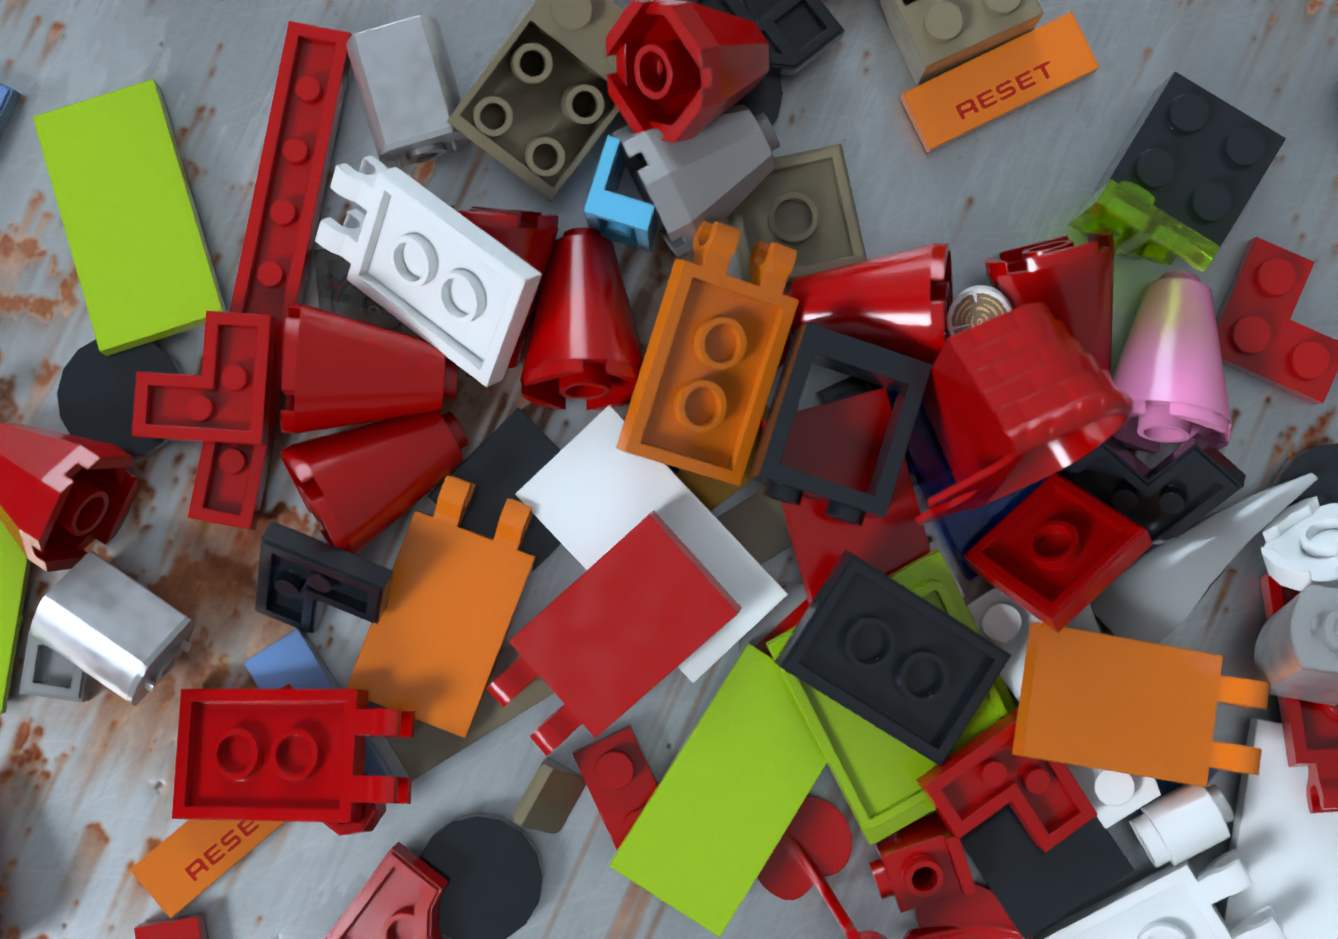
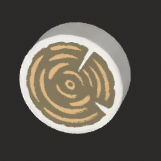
[947,285,1013,336]

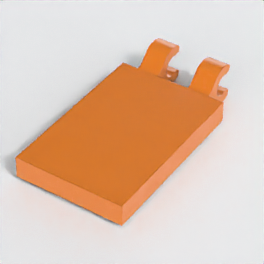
[616,220,799,486]
[346,475,537,738]
[1012,622,1270,787]

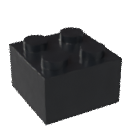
[1091,71,1286,260]

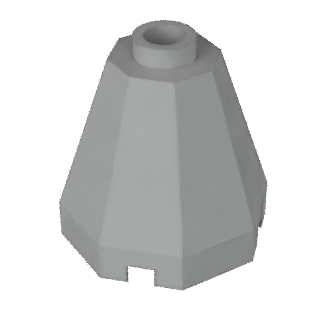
[613,105,780,257]

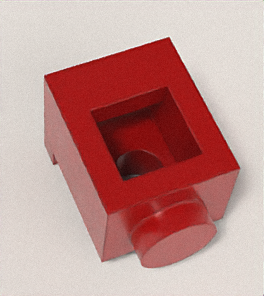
[868,813,977,913]

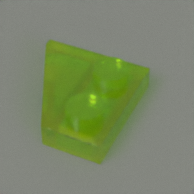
[1068,179,1220,271]

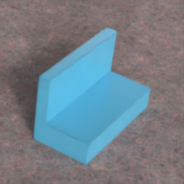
[584,135,658,252]

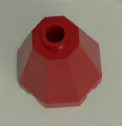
[605,0,769,143]
[0,423,139,572]

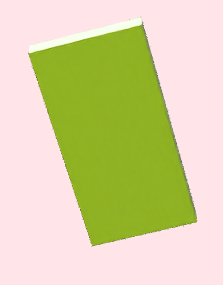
[33,79,227,356]
[608,643,827,938]

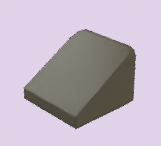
[512,757,586,834]

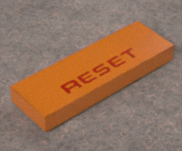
[900,11,1100,154]
[130,819,286,919]

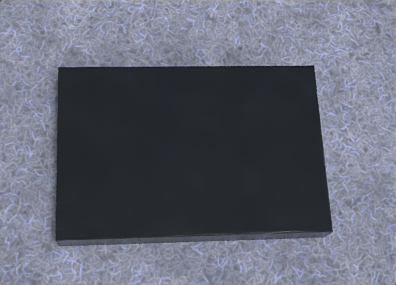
[774,549,1011,766]

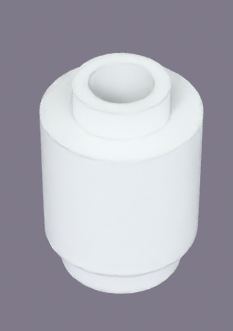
[1129,784,1235,868]

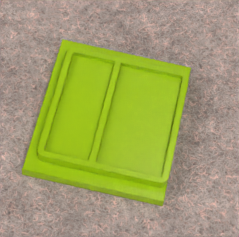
[766,549,1016,846]

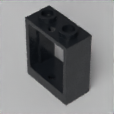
[748,322,933,526]

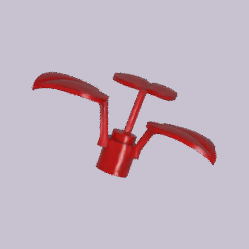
[757,794,1032,939]

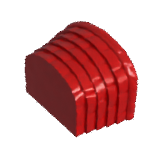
[915,302,1133,525]

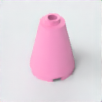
[1112,271,1232,453]

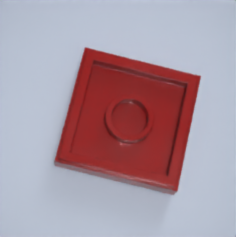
[964,473,1153,633]

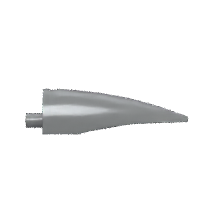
[1090,473,1318,644]

